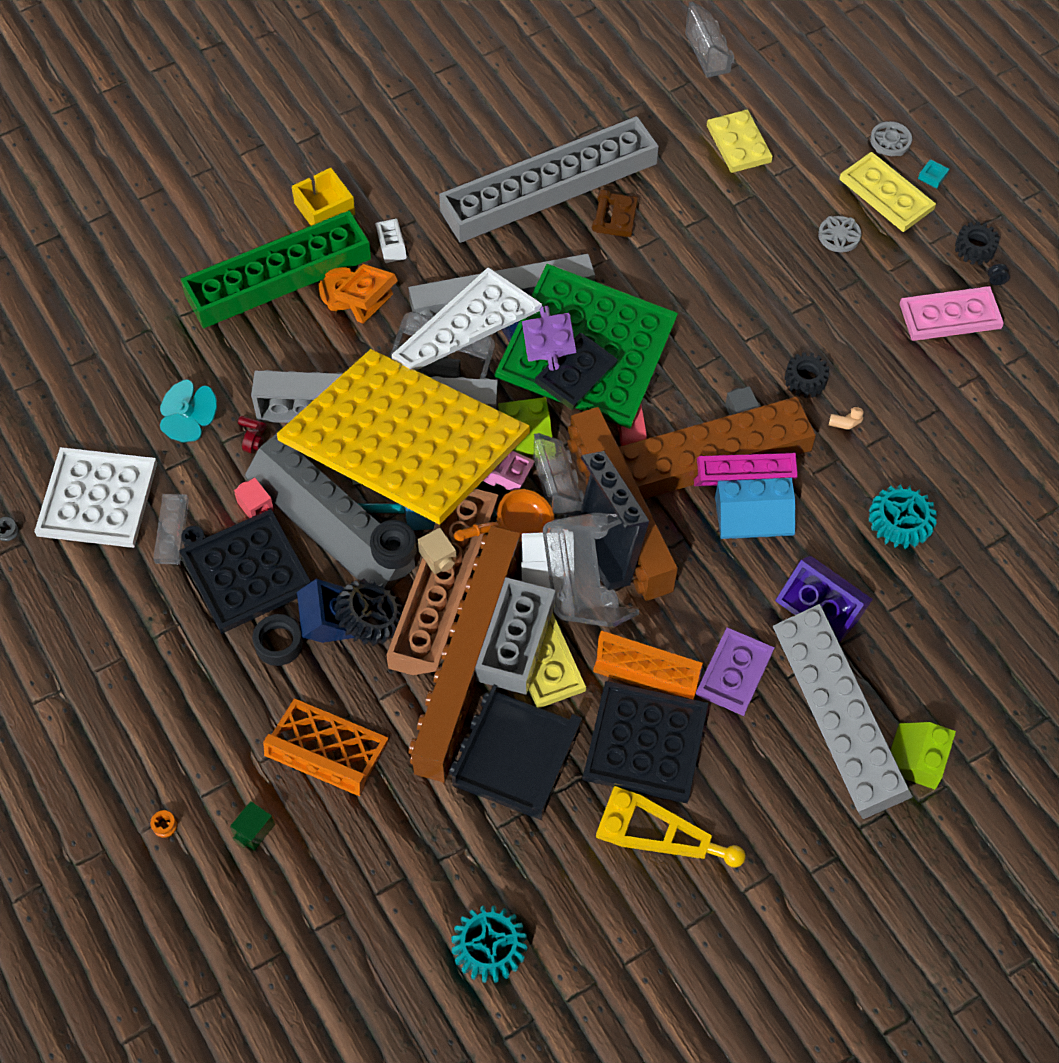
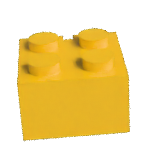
[292,168,355,226]

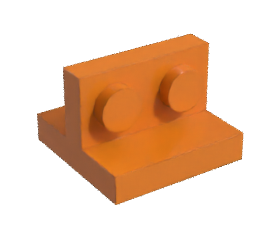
[333,264,398,324]

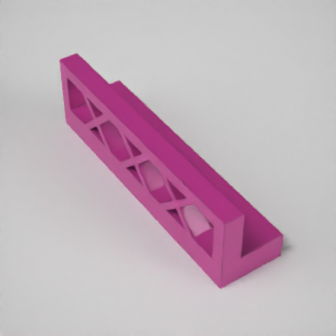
[694,453,797,486]

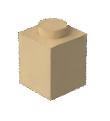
[418,528,457,574]

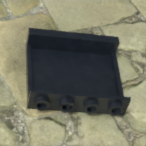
[565,451,649,590]
[449,684,582,820]

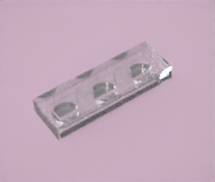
[153,494,189,564]

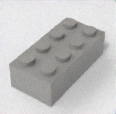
[475,577,555,694]

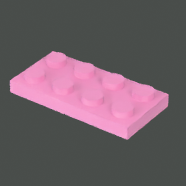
[900,286,1004,341]

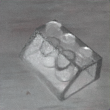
[685,1,734,78]
[534,433,584,521]

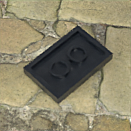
[534,332,618,411]

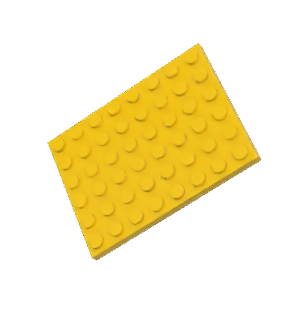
[277,349,530,525]

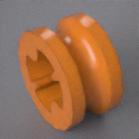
[150,810,177,838]

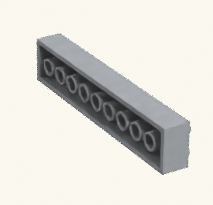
[439,116,658,243]
[251,370,498,423]

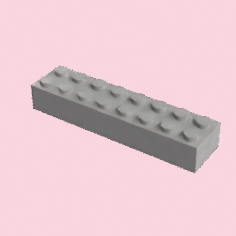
[773,604,913,819]

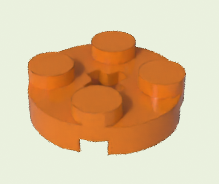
[319,267,354,311]

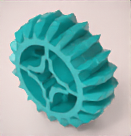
[869,484,937,549]
[451,905,527,983]

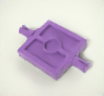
[522,306,576,370]

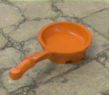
[453,489,555,547]

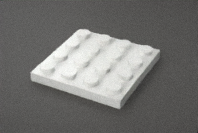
[34,447,157,548]

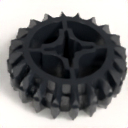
[334,578,402,646]

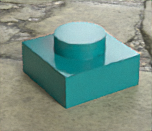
[918,159,949,188]

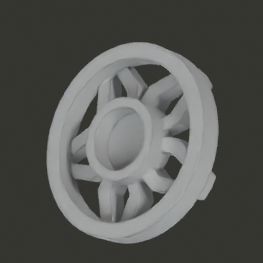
[870,122,912,156]
[818,216,861,252]

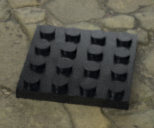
[179,509,311,634]
[583,681,708,804]

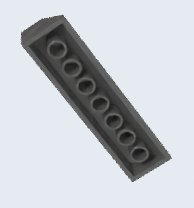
[245,434,415,590]

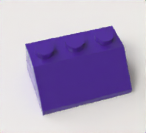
[775,556,873,643]

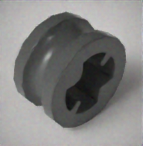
[0,517,19,541]

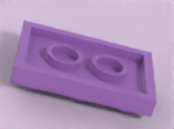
[696,628,774,716]

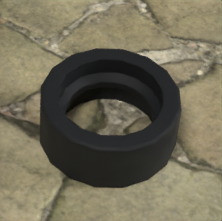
[252,614,303,666]

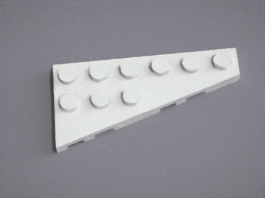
[392,268,542,370]

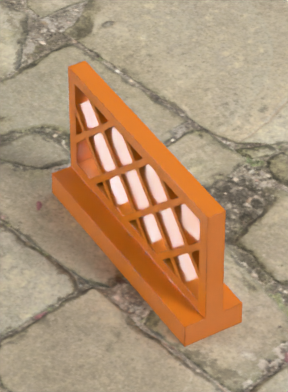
[593,631,703,700]
[263,698,388,797]

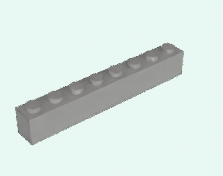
[408,254,595,323]

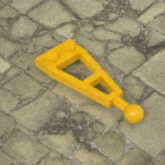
[596,786,746,867]

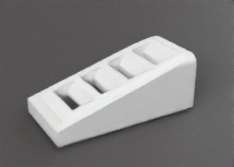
[375,219,407,263]

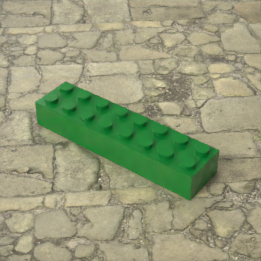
[181,211,371,329]

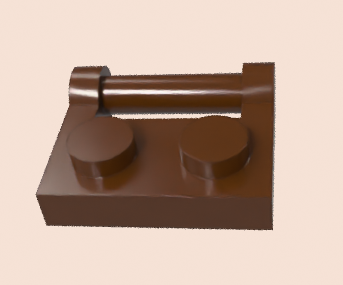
[592,190,638,237]

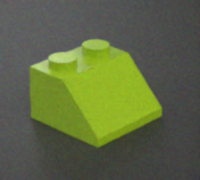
[498,397,554,457]
[890,722,956,790]

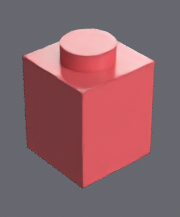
[234,478,274,518]

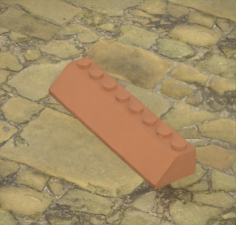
[387,489,498,675]

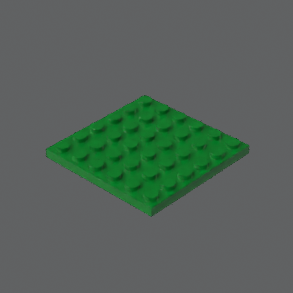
[495,264,678,429]

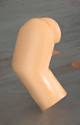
[829,407,864,429]

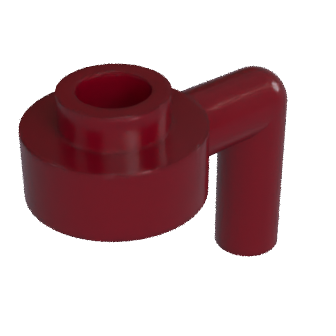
[238,415,267,454]

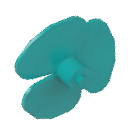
[160,380,217,442]

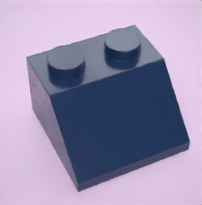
[297,579,354,643]

